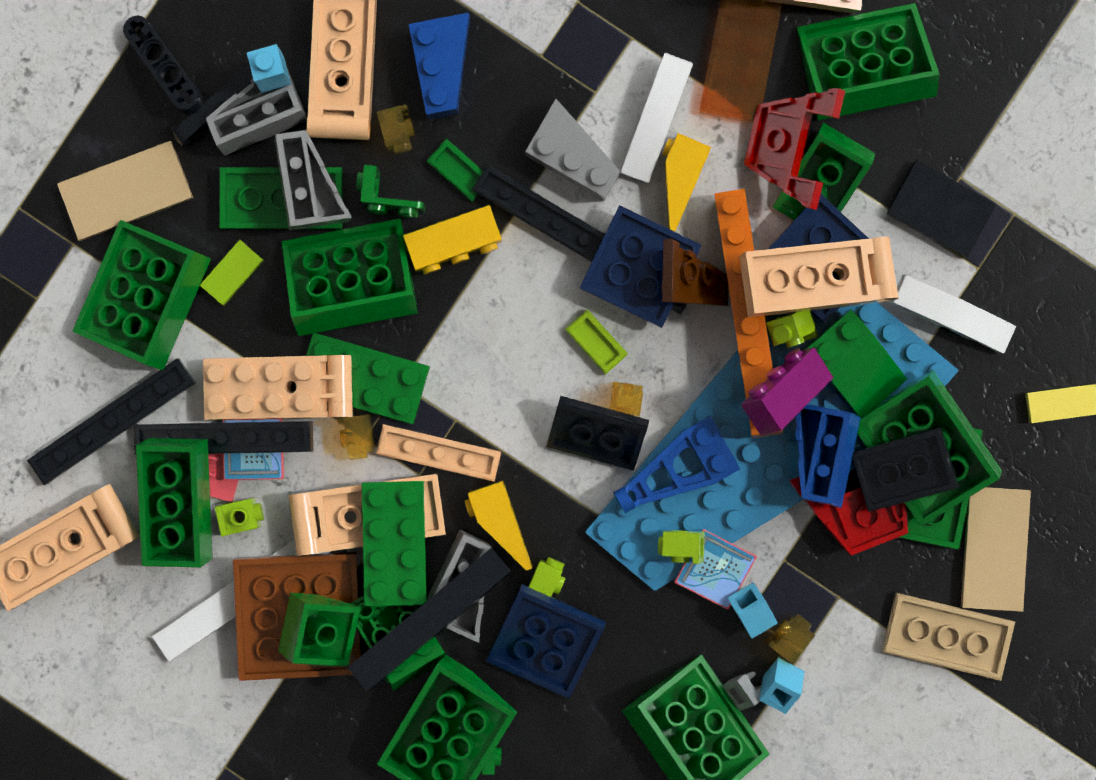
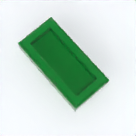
[427,138,483,202]

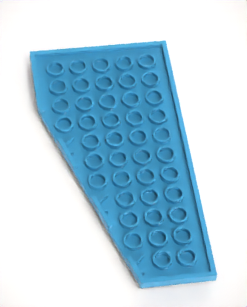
[585,302,959,591]

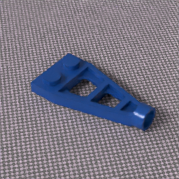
[613,416,740,513]

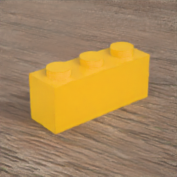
[403,205,503,275]

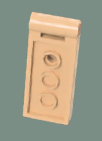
[307,0,377,140]
[739,237,899,317]
[203,355,353,420]
[288,474,446,556]
[0,484,140,611]

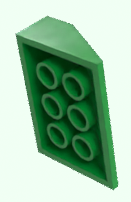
[797,3,940,120]
[282,218,418,336]
[72,220,211,370]
[857,369,1002,526]
[622,654,770,780]
[377,655,517,780]

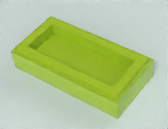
[200,240,264,306]
[565,309,628,374]

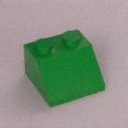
[278,592,361,667]

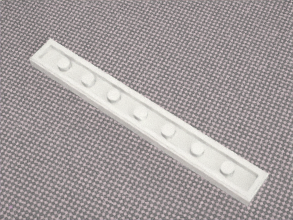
[152,511,356,661]

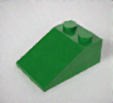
[772,122,876,220]
[801,309,907,417]

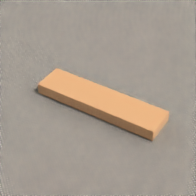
[376,424,501,482]

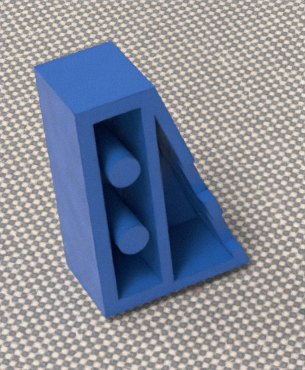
[409,12,470,120]
[795,404,861,508]

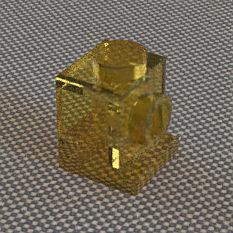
[377,104,415,154]
[609,382,643,416]
[338,415,374,460]
[766,614,815,664]

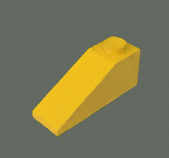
[662,133,711,232]
[464,480,532,571]

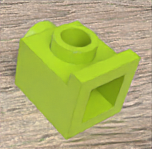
[766,311,818,348]
[215,497,264,537]
[658,530,705,564]
[528,557,565,599]

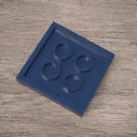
[768,194,869,324]
[579,205,702,328]
[486,584,606,698]

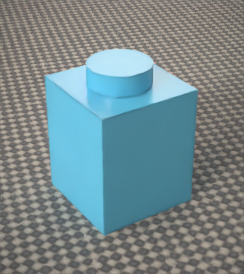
[247,44,291,93]
[727,582,778,639]
[759,657,805,714]

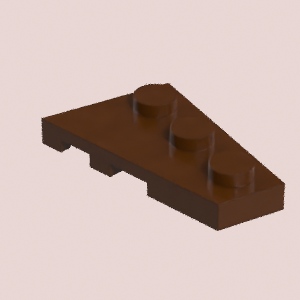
[662,239,728,306]

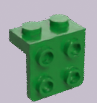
[356,165,425,218]

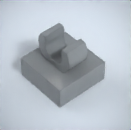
[722,671,761,711]

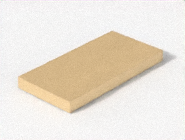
[57,141,194,241]
[960,487,1031,612]
[881,592,1015,681]

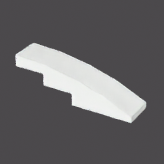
[620,53,693,183]
[891,274,1016,354]

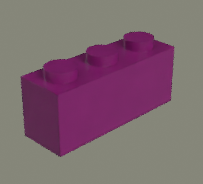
[741,347,833,436]

